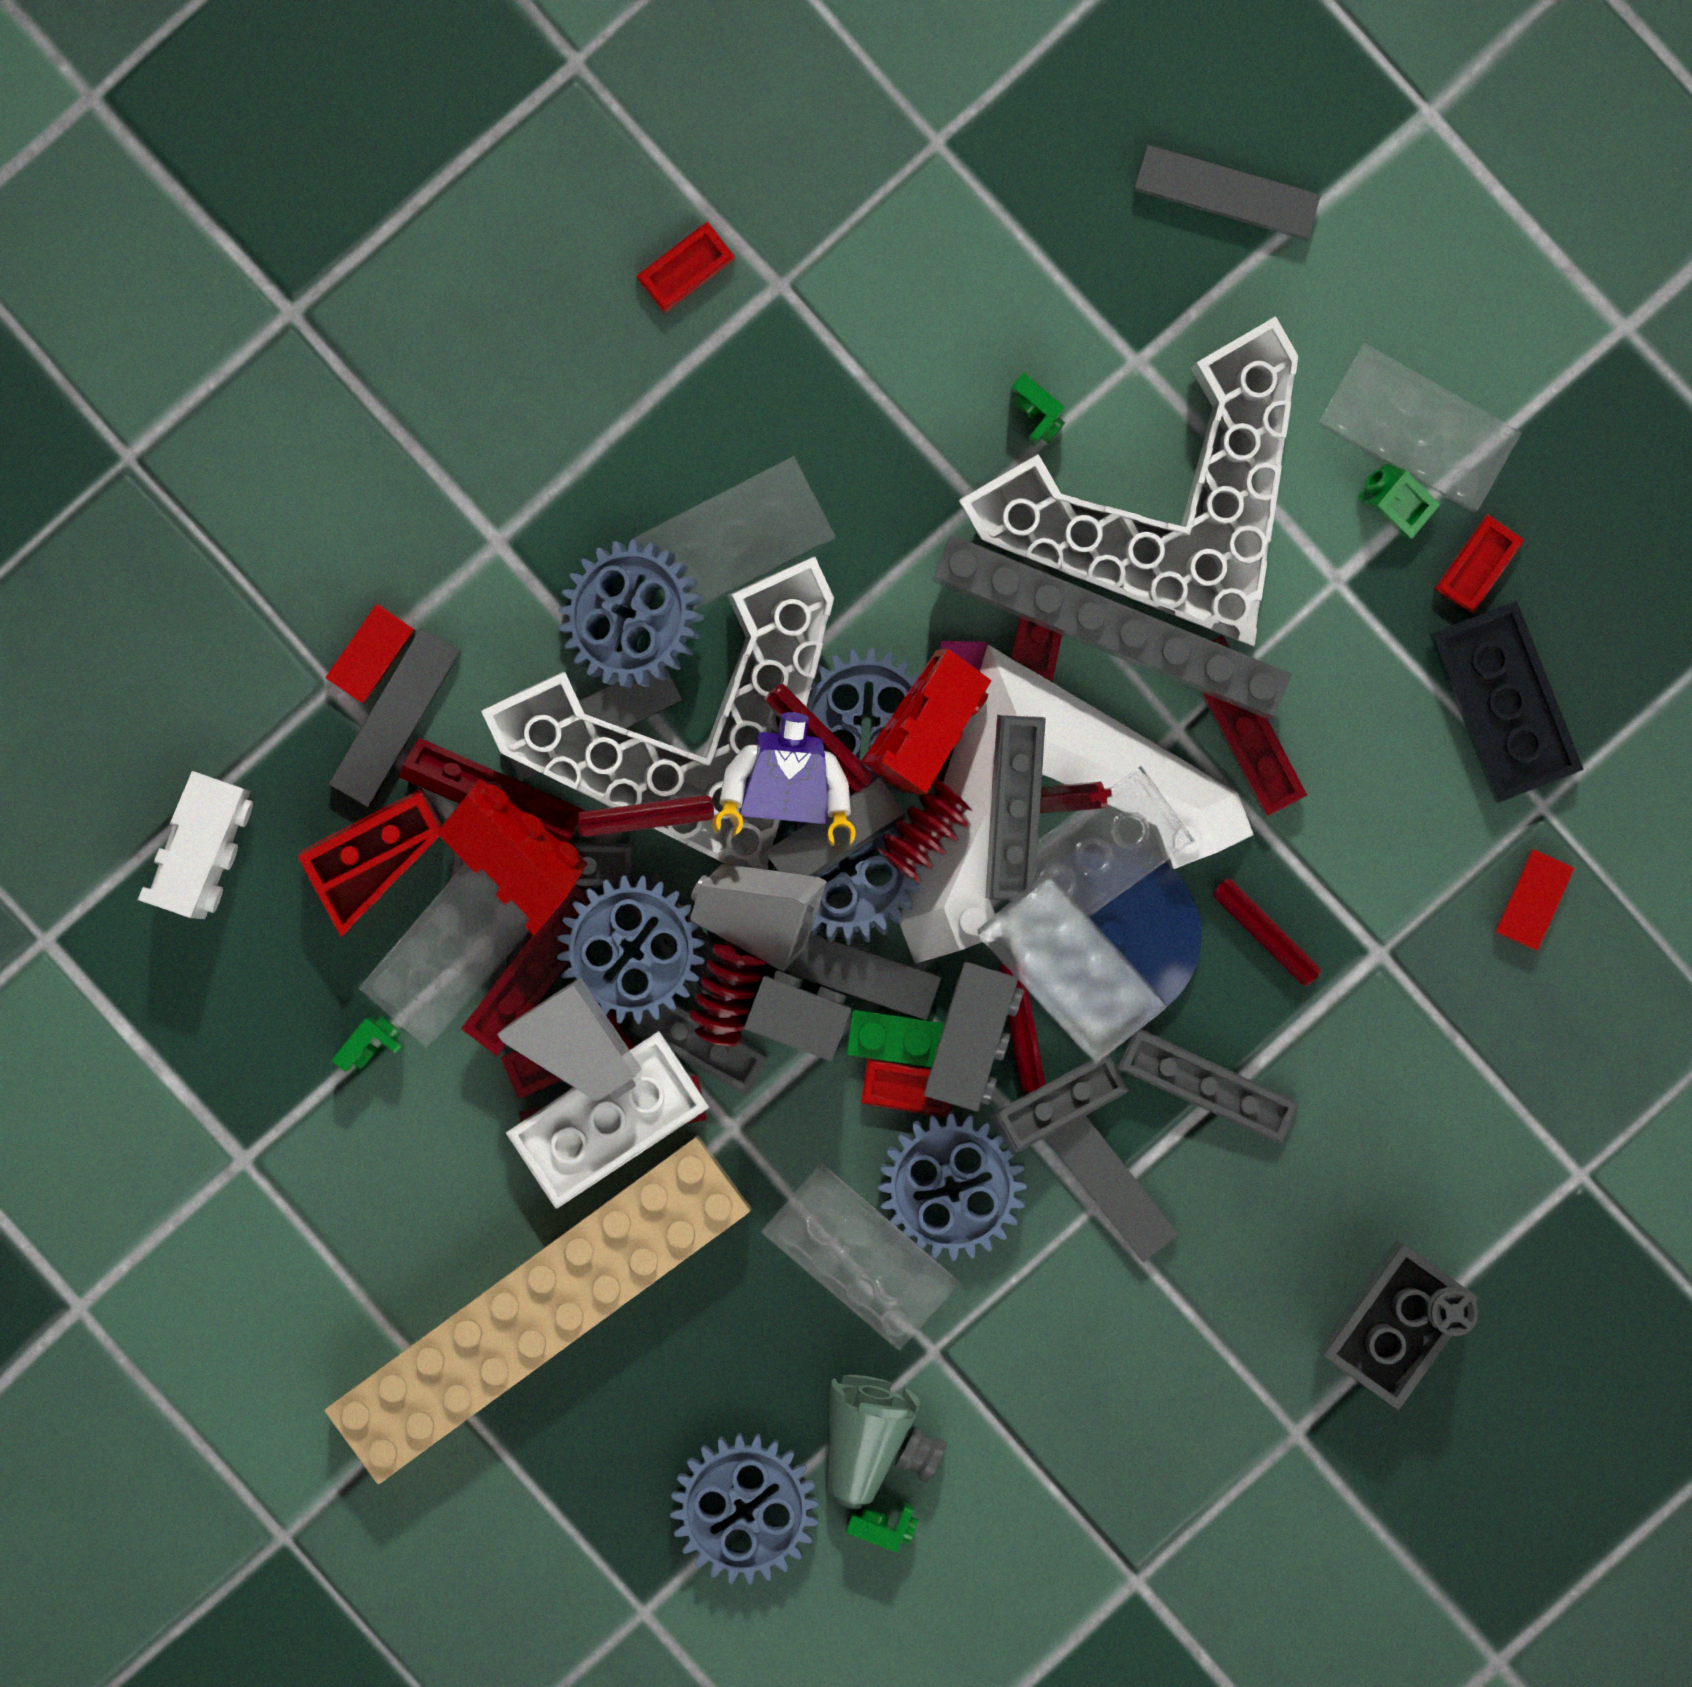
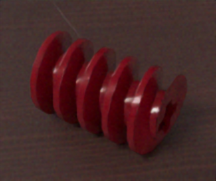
[875,779,973,883]
[689,944,767,1047]

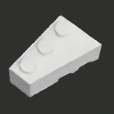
[138,771,253,919]

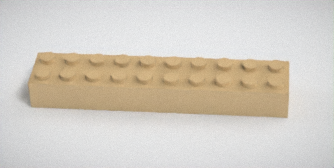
[324,1135,752,1485]

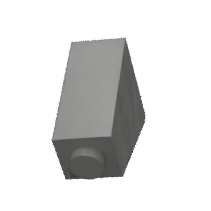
[690,864,827,972]
[497,977,642,1101]

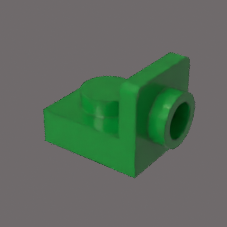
[1010,372,1066,447]
[1358,464,1440,539]
[331,1016,405,1072]
[845,1502,918,1553]

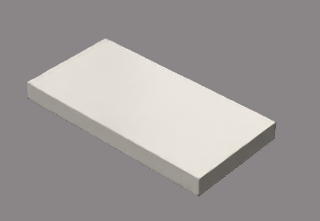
[506,1031,710,1209]

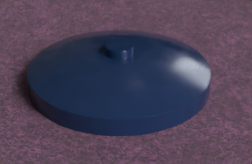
[1019,844,1202,1026]

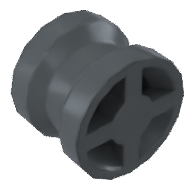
[1426,1287,1478,1337]
[894,1426,947,1483]

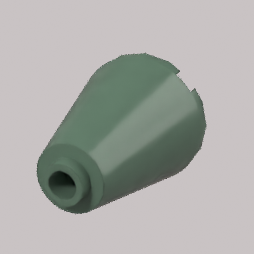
[829,1375,920,1509]

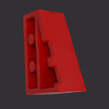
[861,648,992,794]
[437,778,588,936]
[298,788,442,937]

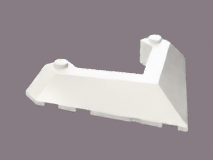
[959,316,1298,647]
[481,556,834,870]
[900,645,1254,964]

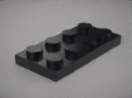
[1430,601,1584,803]

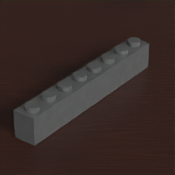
[933,534,1292,720]

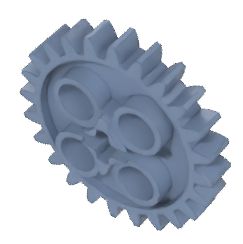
[558,539,704,689]
[807,648,921,789]
[773,821,922,945]
[556,876,705,1024]
[878,1111,1027,1261]
[670,1433,819,1584]

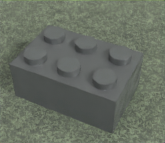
[923,962,1024,1112]
[744,970,851,1062]
[1317,1240,1479,1411]

